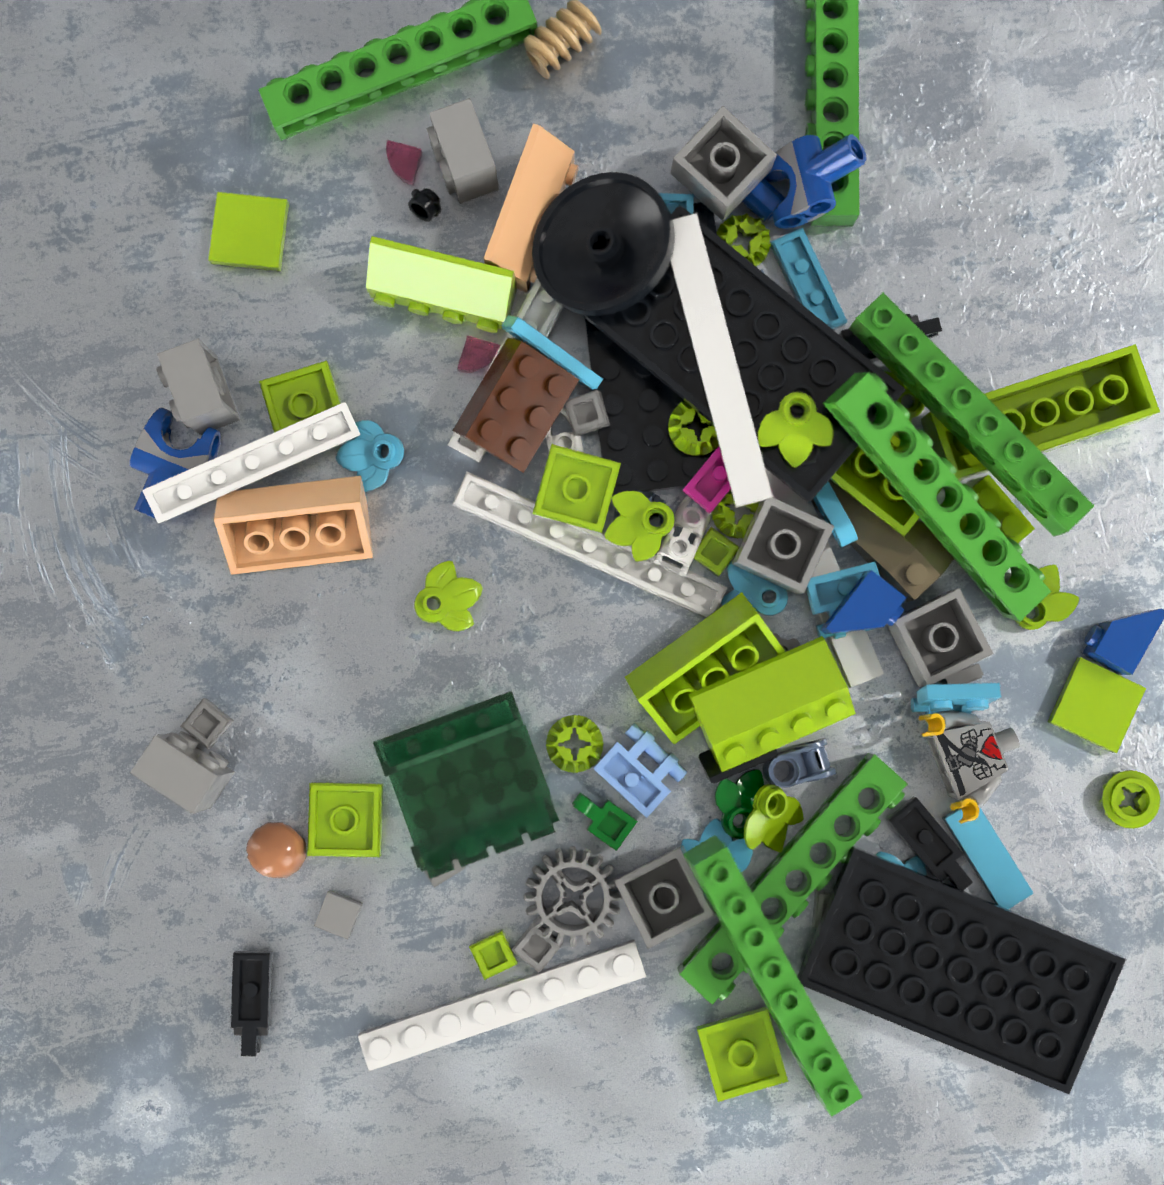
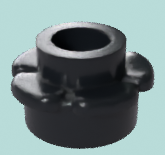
[408,188,442,222]

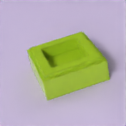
[693,527,739,577]
[469,929,518,980]

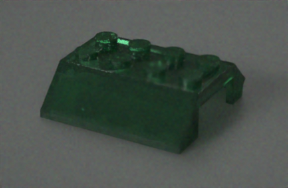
[373,691,560,879]

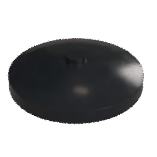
[532,172,675,316]

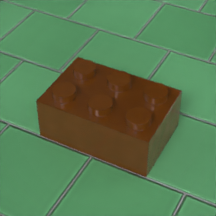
[452,338,580,473]

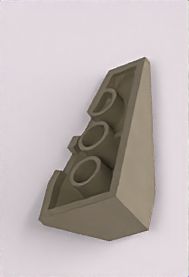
[811,479,954,603]

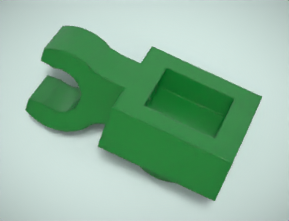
[572,792,638,851]

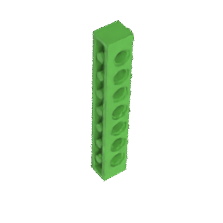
[258,0,538,141]
[805,0,859,226]
[849,292,1094,537]
[823,372,1051,622]
[677,753,908,1005]
[683,835,863,1117]

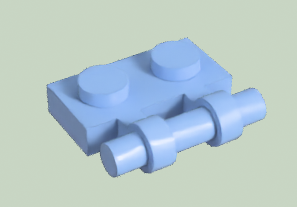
[593,723,687,818]

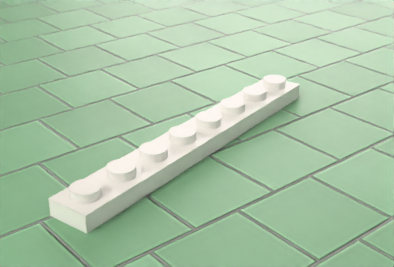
[358,940,646,1071]

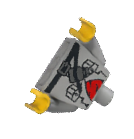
[918,710,1020,824]

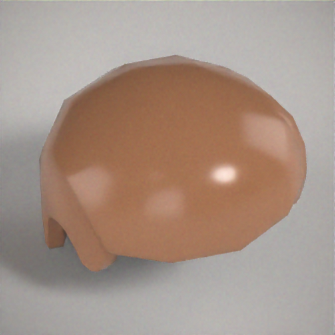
[246,822,306,878]

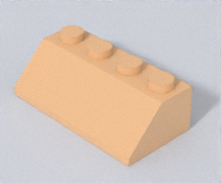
[483,123,579,292]
[214,476,373,575]

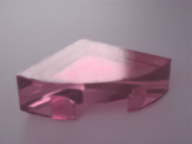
[386,140,422,186]
[457,335,501,373]

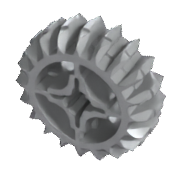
[524,846,622,947]

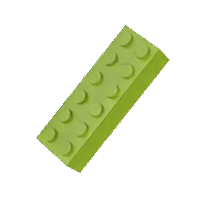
[920,344,1160,481]

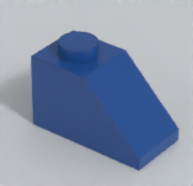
[820,570,907,634]
[1082,608,1164,675]

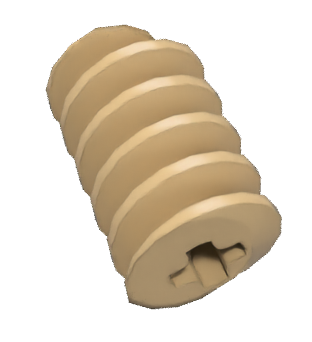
[524,0,602,79]

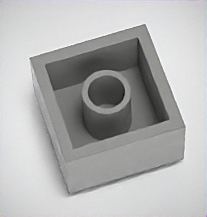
[426,98,499,204]
[670,106,777,221]
[157,338,240,435]
[732,497,835,594]
[886,588,993,687]
[130,731,235,814]
[614,845,715,949]

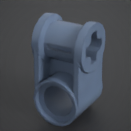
[762,738,837,788]

